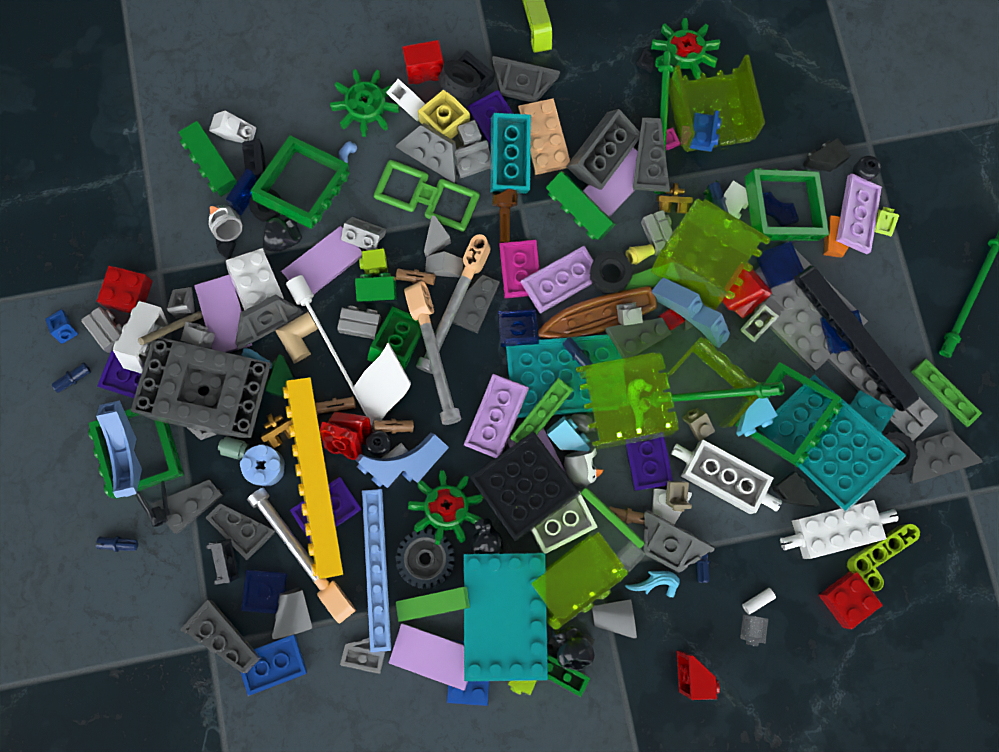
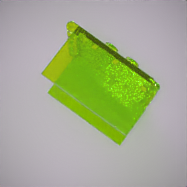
[669,55,765,152]
[651,199,771,311]
[664,337,758,428]
[576,352,679,450]
[531,532,628,629]

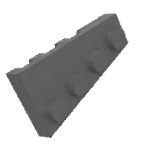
[633,118,670,192]
[180,600,261,673]

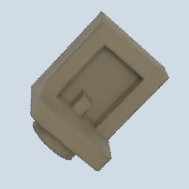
[682,408,715,442]
[666,481,692,512]

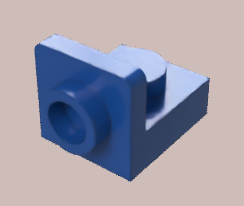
[45,309,78,344]

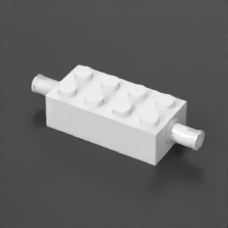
[671,440,782,514]
[780,500,898,559]

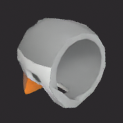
[209,205,243,241]
[564,447,603,488]

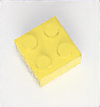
[418,90,470,139]

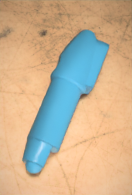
[241,348,272,369]

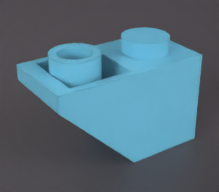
[736,397,778,437]
[547,416,591,451]

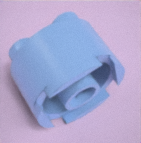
[240,445,285,486]

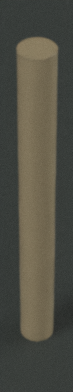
[138,311,203,345]

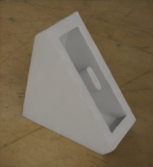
[424,216,451,257]
[425,252,464,278]
[167,287,195,318]

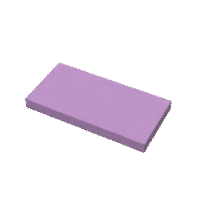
[583,147,638,217]
[836,173,882,254]
[282,226,362,295]
[521,246,604,314]
[194,275,252,353]
[464,374,529,458]
[389,623,468,690]

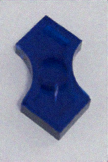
[762,191,799,227]

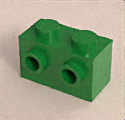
[355,273,397,302]

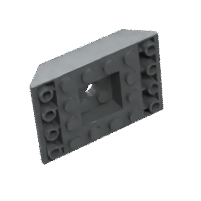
[131,337,271,438]

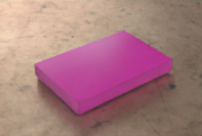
[499,240,540,298]

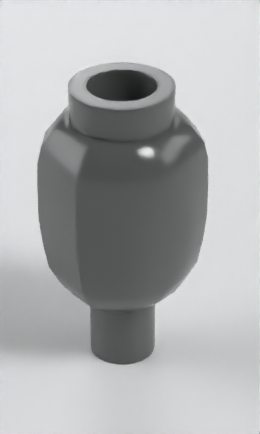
[563,413,598,433]

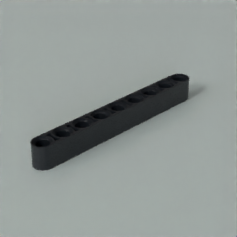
[794,265,919,412]

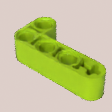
[522,0,552,53]
[847,524,920,591]

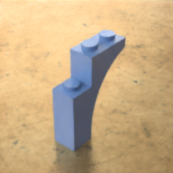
[652,277,730,348]
[96,401,142,498]
[355,432,449,488]

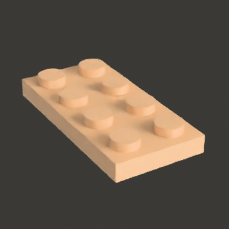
[518,98,570,175]

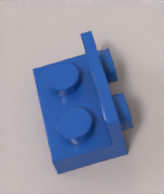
[690,110,721,152]

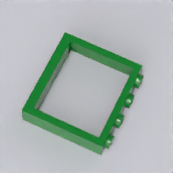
[251,135,350,229]
[744,168,829,241]
[735,362,843,467]
[88,409,184,499]

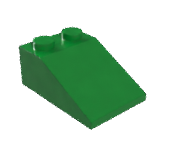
[367,306,422,371]

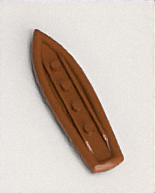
[536,286,657,339]

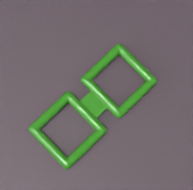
[373,160,480,231]

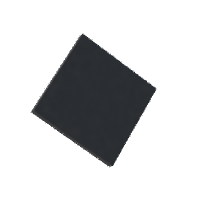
[470,431,581,542]

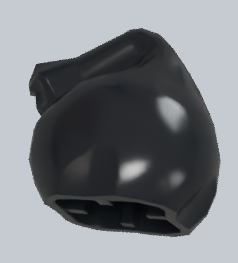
[263,217,302,252]
[471,518,504,554]
[552,625,595,671]

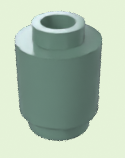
[218,436,250,460]

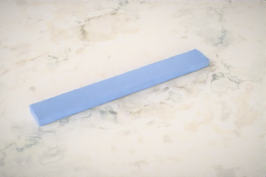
[362,489,391,652]

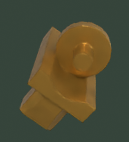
[656,183,693,213]
[261,414,292,449]

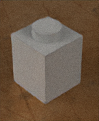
[457,120,481,147]

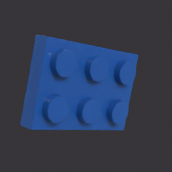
[240,634,308,696]
[447,639,489,706]

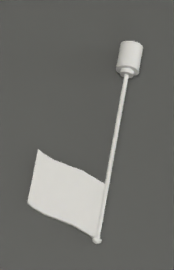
[286,275,411,432]

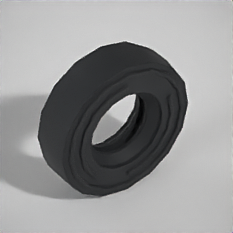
[249,188,282,221]

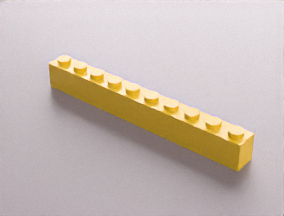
[283,377,343,580]

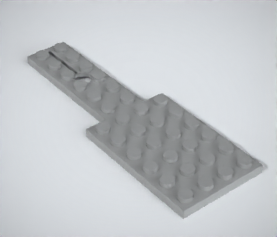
[754,241,938,441]

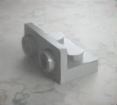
[455,140,490,179]
[341,217,386,250]

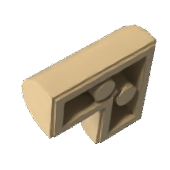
[275,312,318,364]

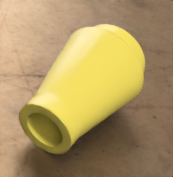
[625,244,655,265]

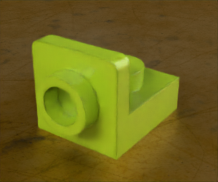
[874,207,899,236]

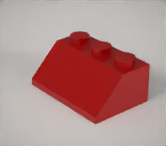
[677,650,720,700]

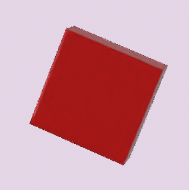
[658,309,685,331]

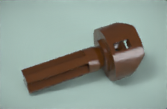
[492,189,518,243]

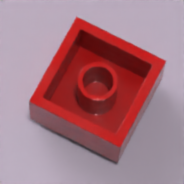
[402,40,443,85]
[97,266,153,314]
[819,572,883,629]

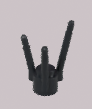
[134,481,171,527]

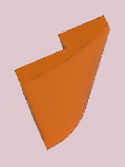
[823,215,849,258]

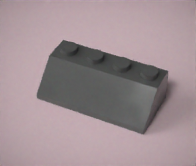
[566,109,640,190]

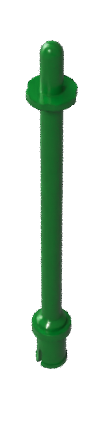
[654,50,675,194]
[939,231,999,357]
[640,382,785,408]

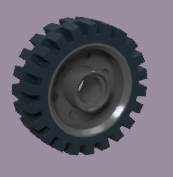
[396,529,455,589]

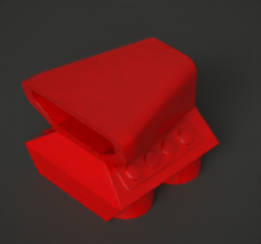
[719,264,772,319]
[320,412,372,460]

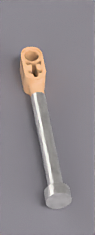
[416,234,491,374]
[404,281,461,425]
[247,488,356,624]

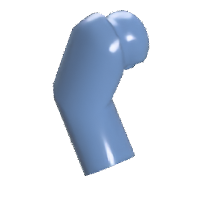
[339,141,357,163]

